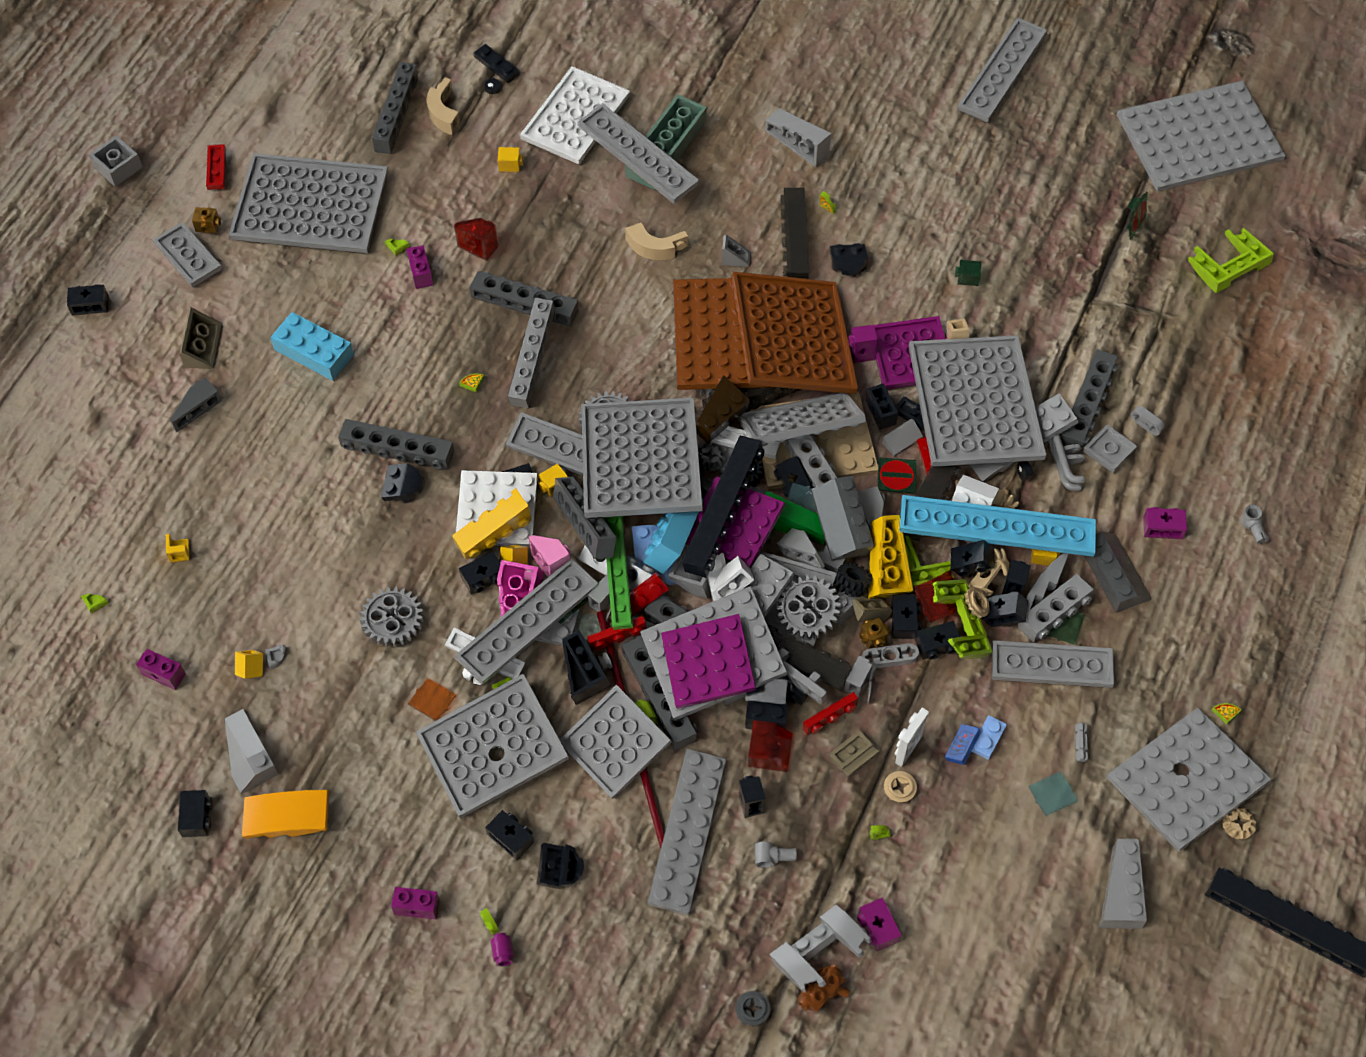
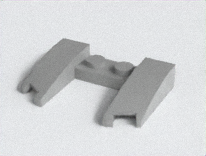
[769,904,872,993]

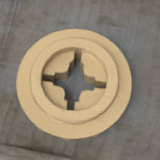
[965,587,989,618]
[884,771,917,804]
[1222,808,1257,839]

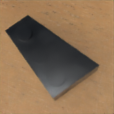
[562,630,611,705]

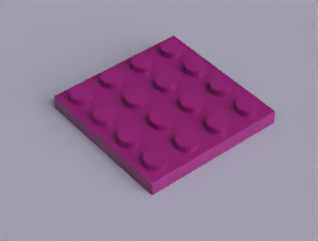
[874,316,945,389]
[685,476,785,568]
[661,614,756,709]

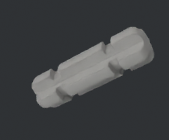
[1075,723,1088,762]

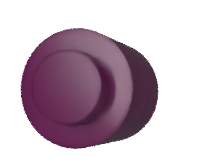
[490,933,515,967]

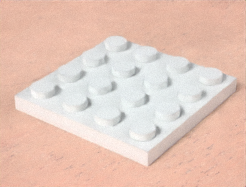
[456,470,538,547]

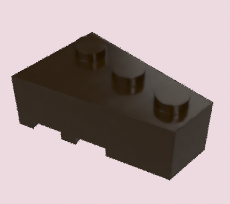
[696,375,750,444]

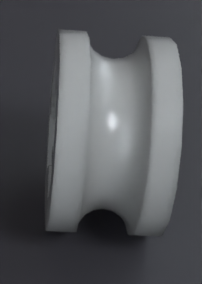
[596,652,612,672]

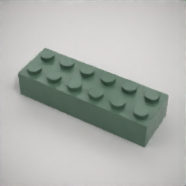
[625,94,707,190]

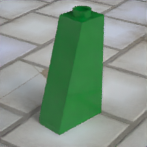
[765,491,826,545]

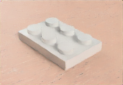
[894,708,929,767]

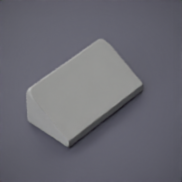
[882,419,923,456]

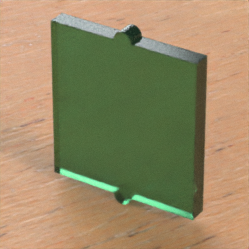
[1048,608,1085,645]

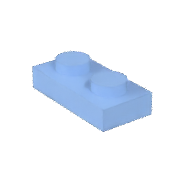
[971,715,1007,760]

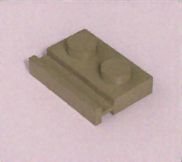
[828,730,879,778]

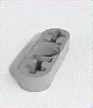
[862,643,919,668]

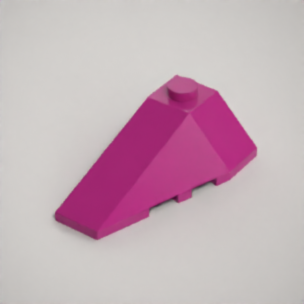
[497,560,544,617]

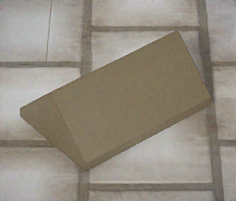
[179,307,222,369]

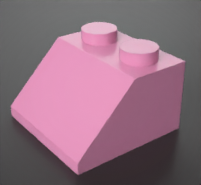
[529,535,571,578]

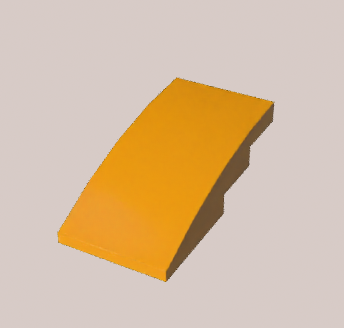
[242,790,329,839]

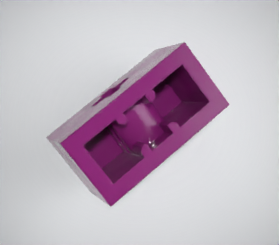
[406,245,433,289]
[848,324,878,363]
[1143,507,1187,539]
[136,649,186,690]
[391,887,440,920]
[857,897,902,951]

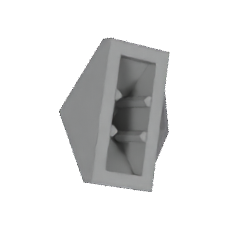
[722,235,751,267]

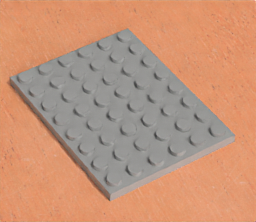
[1117,81,1285,191]
[229,153,389,253]
[909,335,1046,467]
[581,398,702,518]

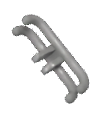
[1048,432,1085,491]

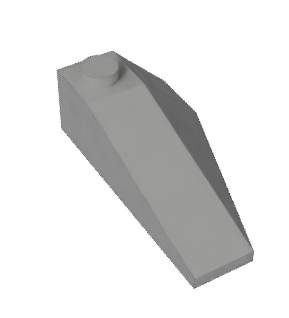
[225,709,278,794]

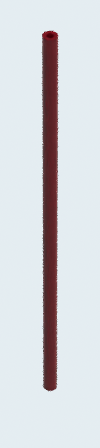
[596,611,665,849]

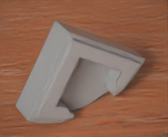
[265,644,286,670]

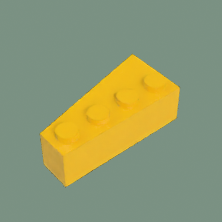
[452,488,532,560]
[868,515,913,598]

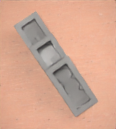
[1026,553,1069,612]

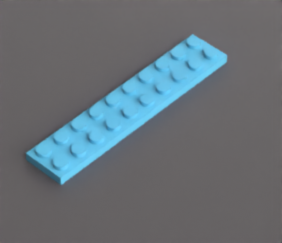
[899,495,1096,557]

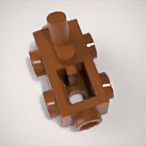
[797,964,850,1011]

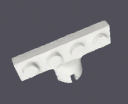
[445,628,525,685]

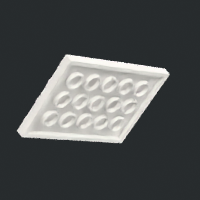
[520,67,630,164]

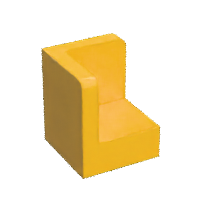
[165,534,190,563]
[500,545,528,565]
[235,650,263,679]

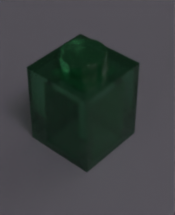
[954,260,982,286]

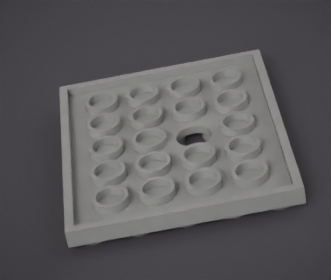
[640,586,788,721]
[416,674,569,819]
[1107,708,1271,852]

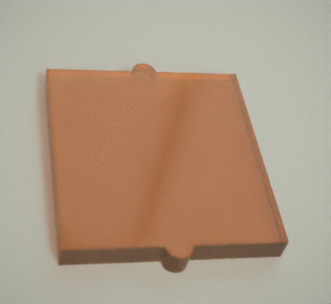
[408,678,456,721]

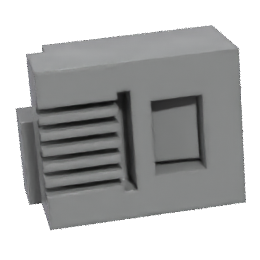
[588,574,611,622]
[844,656,877,704]

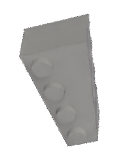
[765,108,831,167]
[1099,839,1147,929]

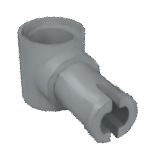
[1240,505,1269,544]
[755,842,796,868]

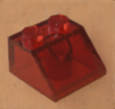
[454,218,498,261]
[914,571,957,623]
[747,720,793,772]

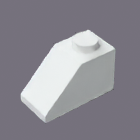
[711,556,754,599]

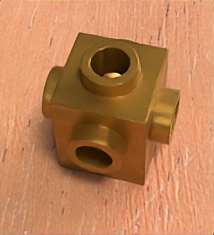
[192,207,221,233]
[859,618,889,649]

